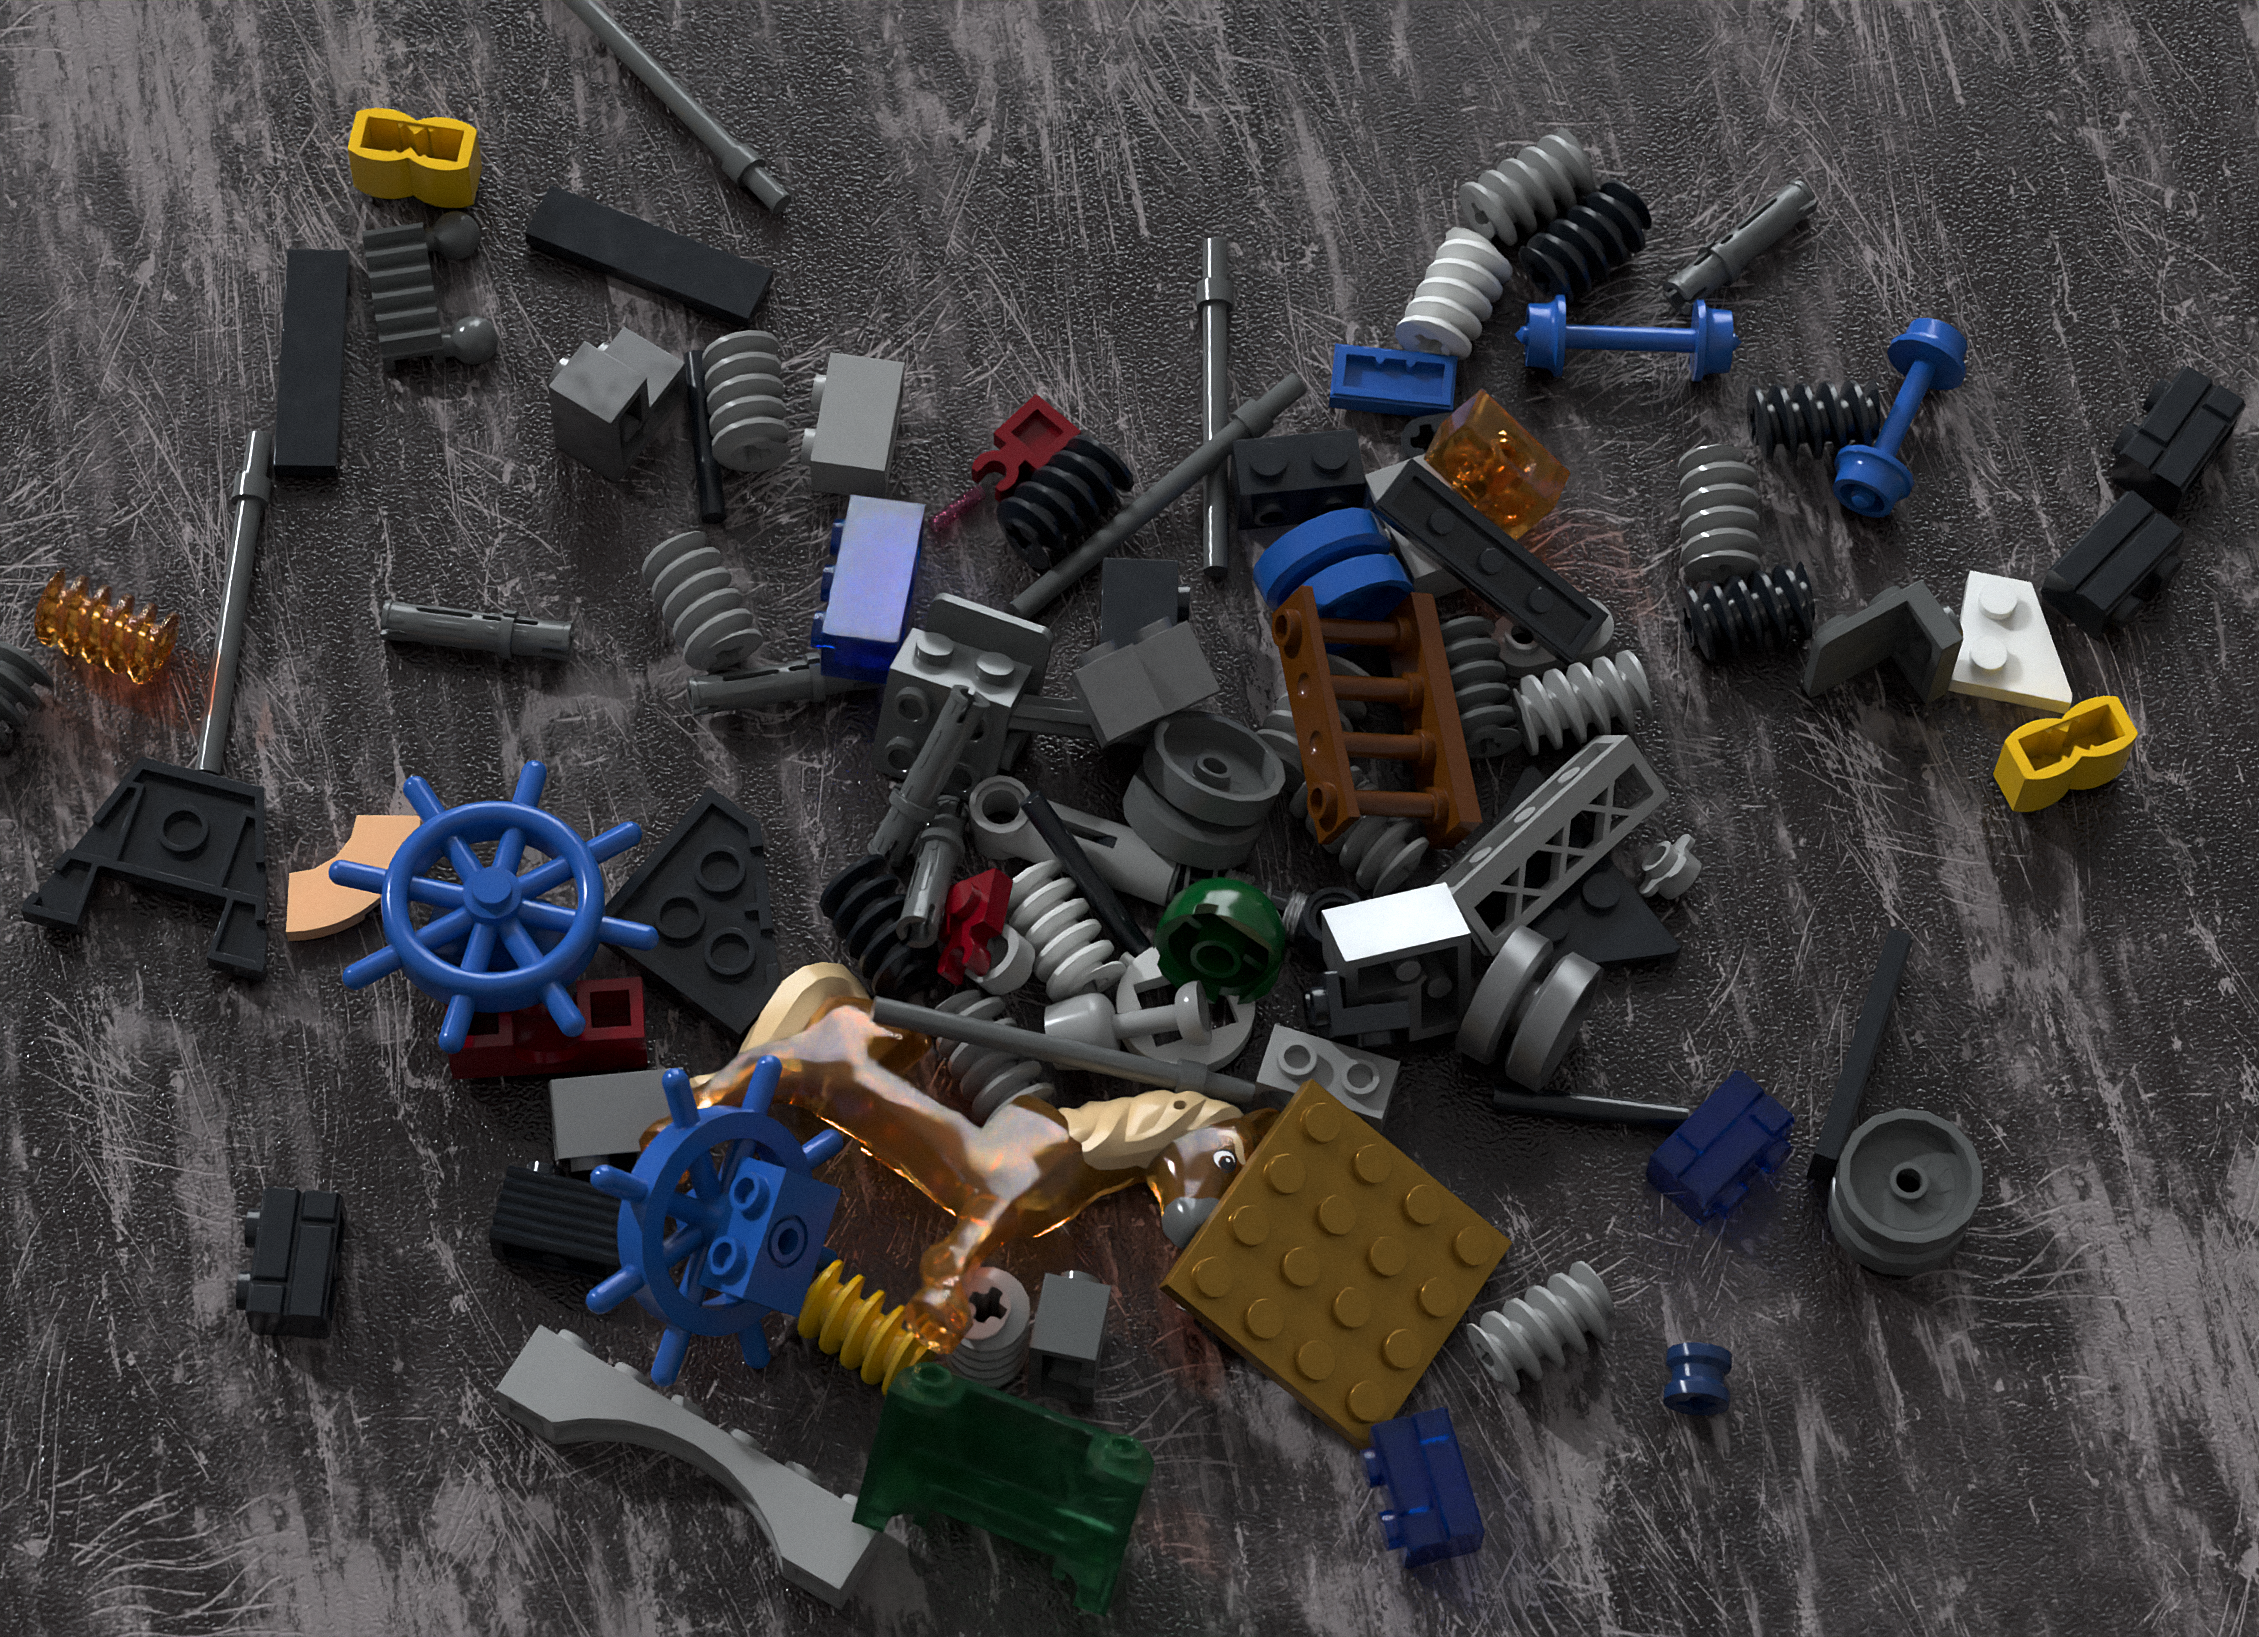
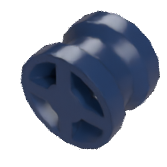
[1663,1342,1733,1416]

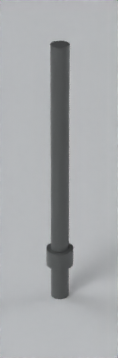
[562,0,792,214]
[1197,237,1233,577]
[1009,373,1307,621]
[195,431,273,776]
[870,996,1255,1107]

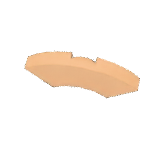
[286,815,423,941]

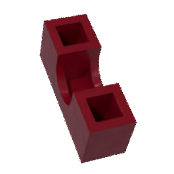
[445,977,648,1079]

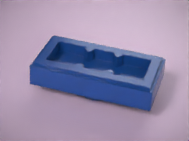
[1329,344,1458,417]

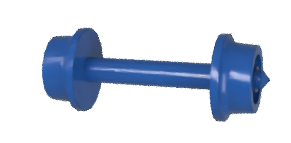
[1515,295,1742,382]
[1832,318,1968,517]

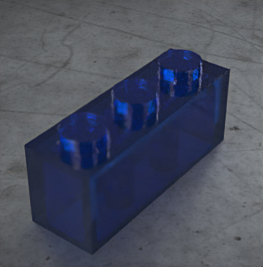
[810,495,925,684]

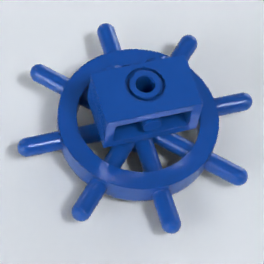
[328,760,659,1054]
[586,1054,844,1387]

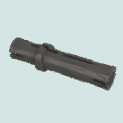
[1663,179,1818,314]
[380,599,575,662]
[686,648,881,718]
[867,684,990,867]
[896,795,969,948]

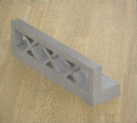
[1430,735,1670,956]

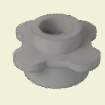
[1639,834,1701,900]

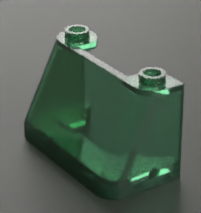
[851,1362,1155,1617]

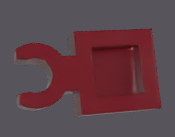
[972,394,1081,503]
[937,868,1013,986]

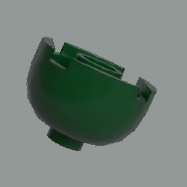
[1153,877,1286,1005]

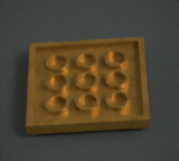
[1158,1079,1512,1452]

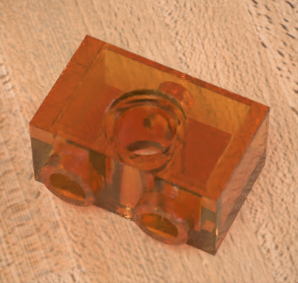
[1423,388,1571,540]

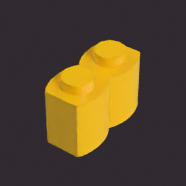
[347,108,482,208]
[1993,696,2138,812]

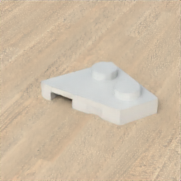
[1948,570,2072,714]

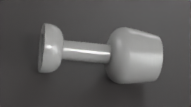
[1044,980,1212,1070]

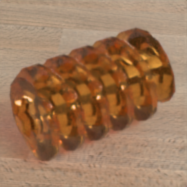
[34,568,181,684]

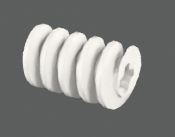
[1395,227,1513,360]
[1005,860,1127,1003]

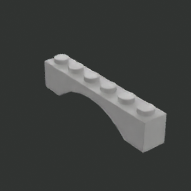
[496,1325,883,1610]

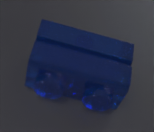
[1645,1070,1796,1226]
[1359,1407,1485,1569]

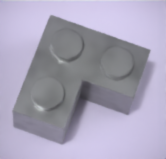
[547,327,687,483]
[1069,617,1221,749]
[1322,882,1471,1042]

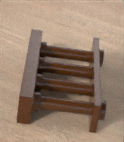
[1272,585,1483,850]

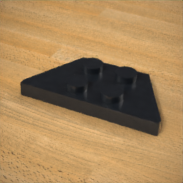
[1480,764,1681,979]

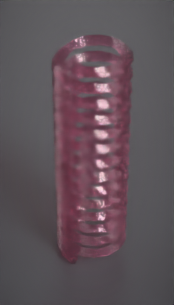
[927,484,986,532]

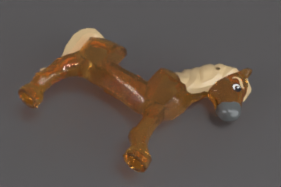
[638,962,1281,1354]

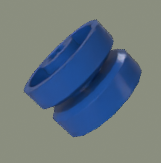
[1253,508,1415,656]

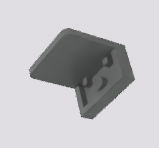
[1802,579,1964,705]
[925,593,1054,771]
[871,628,1032,801]

